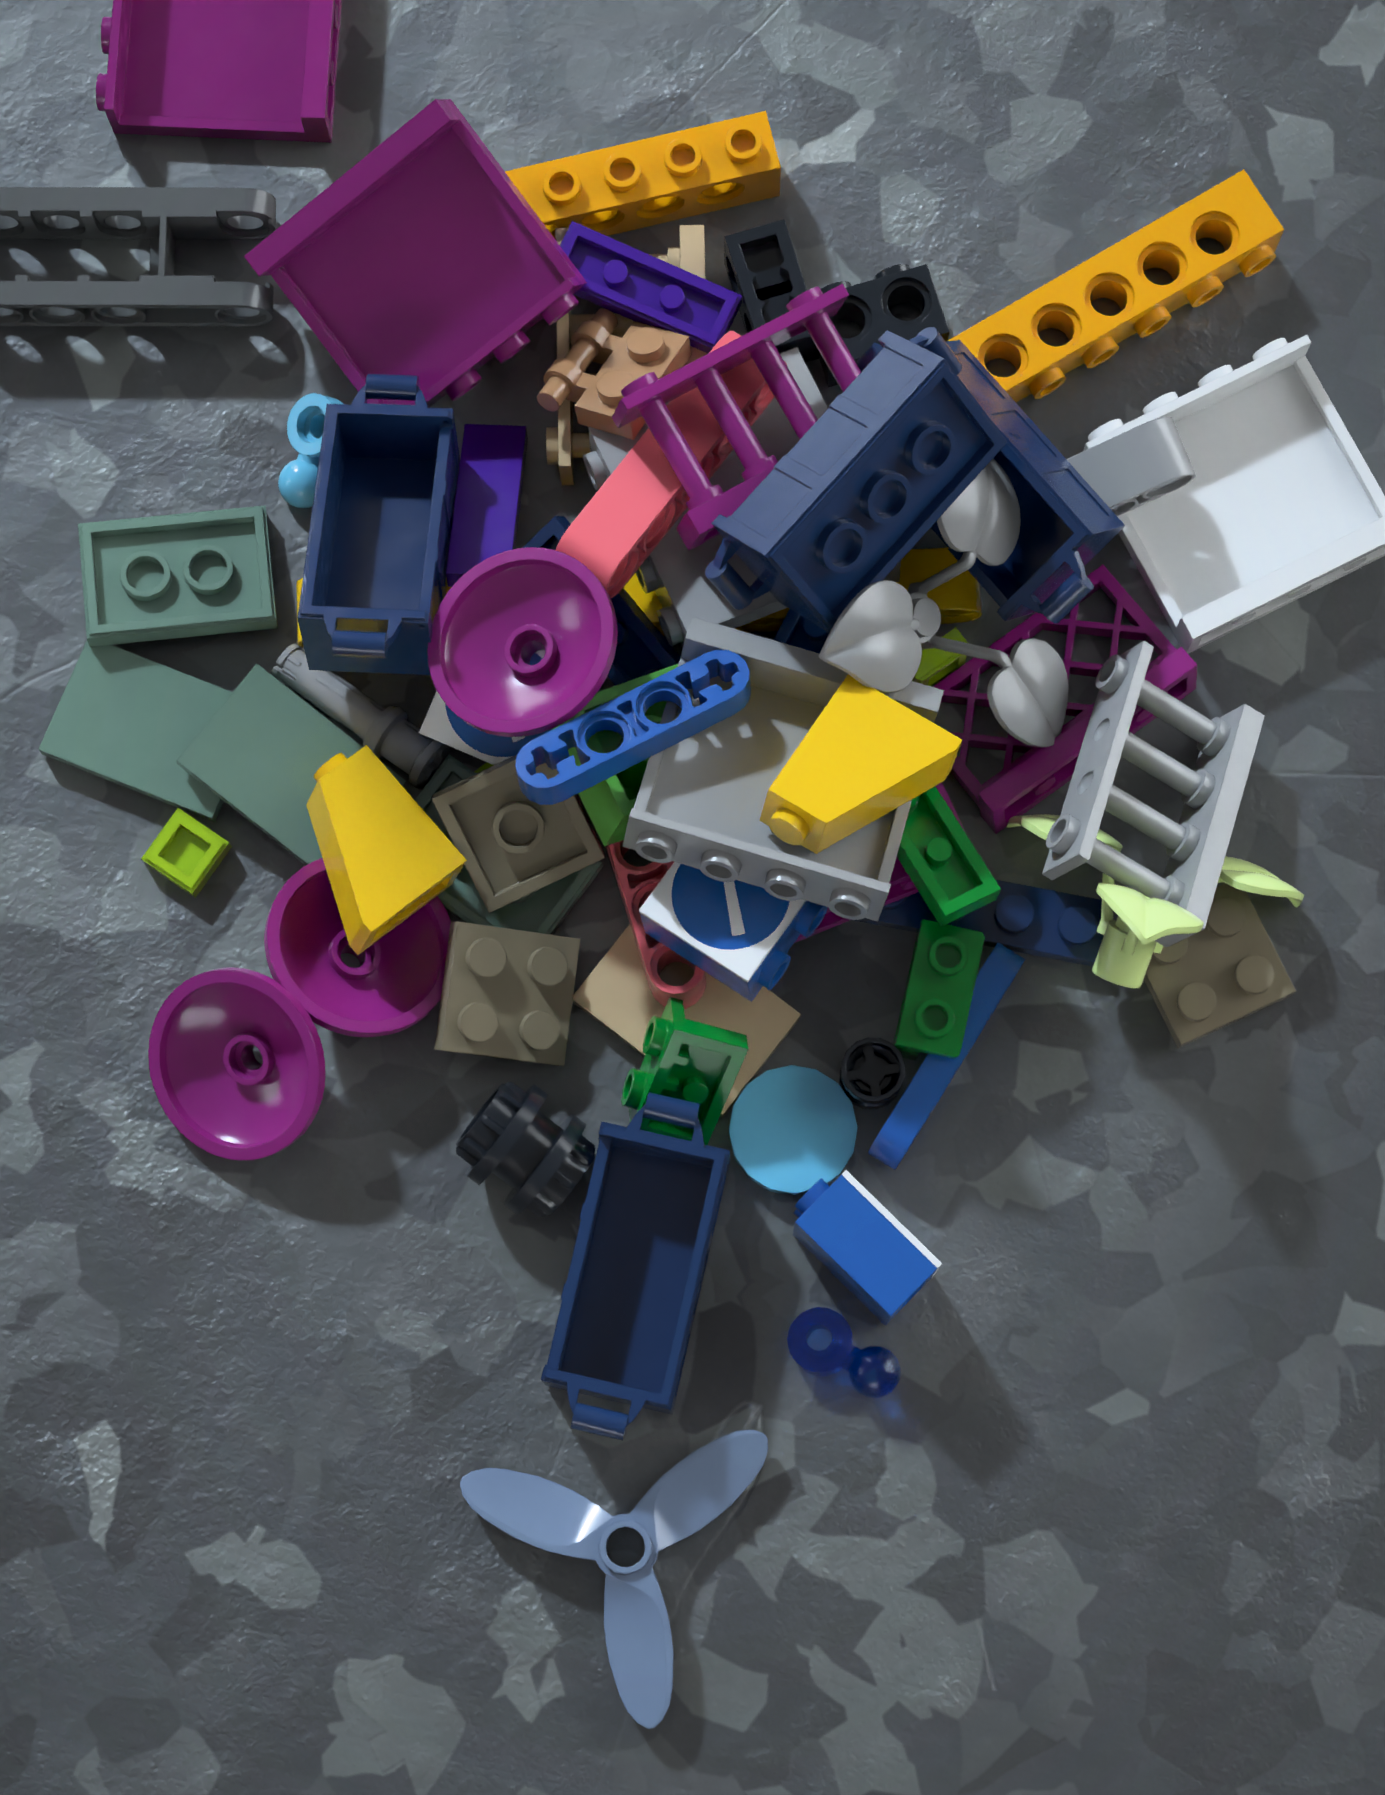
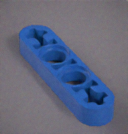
[515,650,751,805]
[868,943,1026,1170]

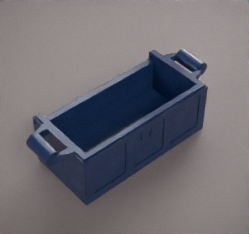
[705,327,1007,633]
[856,340,1125,624]
[297,374,460,675]
[541,1092,730,1441]

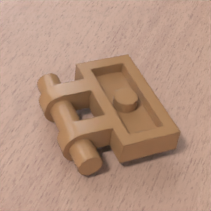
[537,309,692,440]

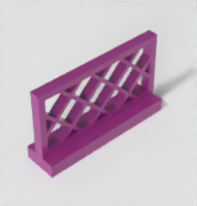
[933,565,1197,834]

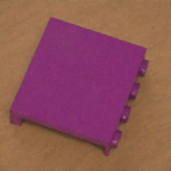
[96,0,342,143]
[244,99,587,408]

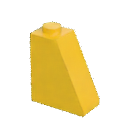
[759,674,962,854]
[306,745,467,955]

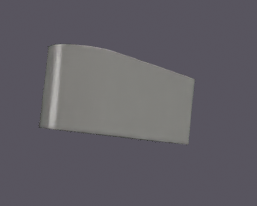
[1067,417,1196,516]

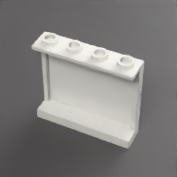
[1083,335,1385,654]

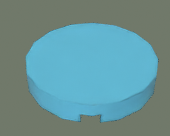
[729,1065,858,1195]

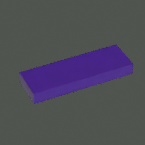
[560,221,742,354]
[446,424,528,587]

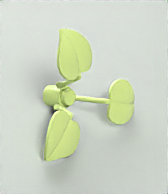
[1007,814,1304,988]

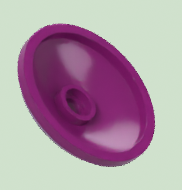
[428,547,618,737]
[264,858,451,1037]
[148,967,326,1161]

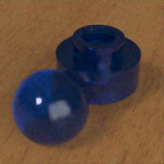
[787,1307,901,1398]

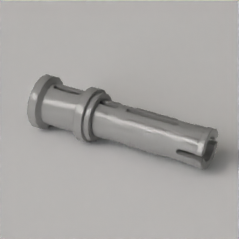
[271,644,450,789]

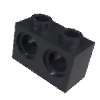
[724,219,820,363]
[819,264,950,387]

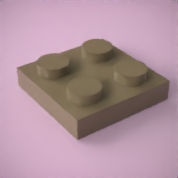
[432,754,605,913]
[1144,883,1296,1049]
[434,921,580,1066]

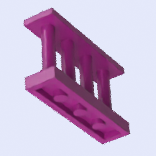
[612,284,861,551]

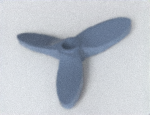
[460,1430,768,1729]

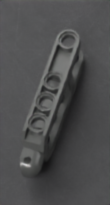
[0,187,276,327]

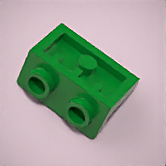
[893,919,985,1061]
[621,997,748,1145]

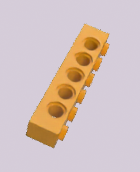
[505,111,781,239]
[948,169,1284,402]

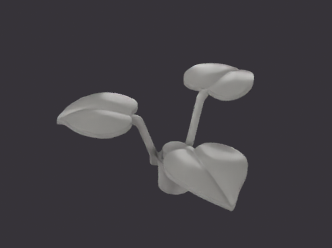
[819,458,1068,747]

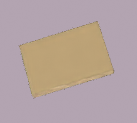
[572,924,801,1118]

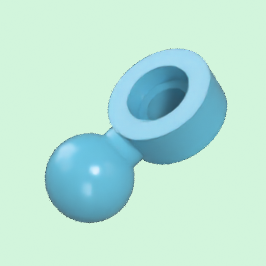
[278,393,343,508]

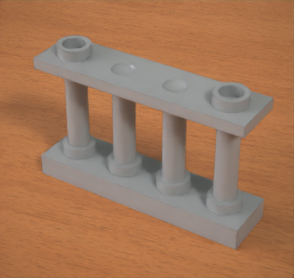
[1042,641,1265,948]

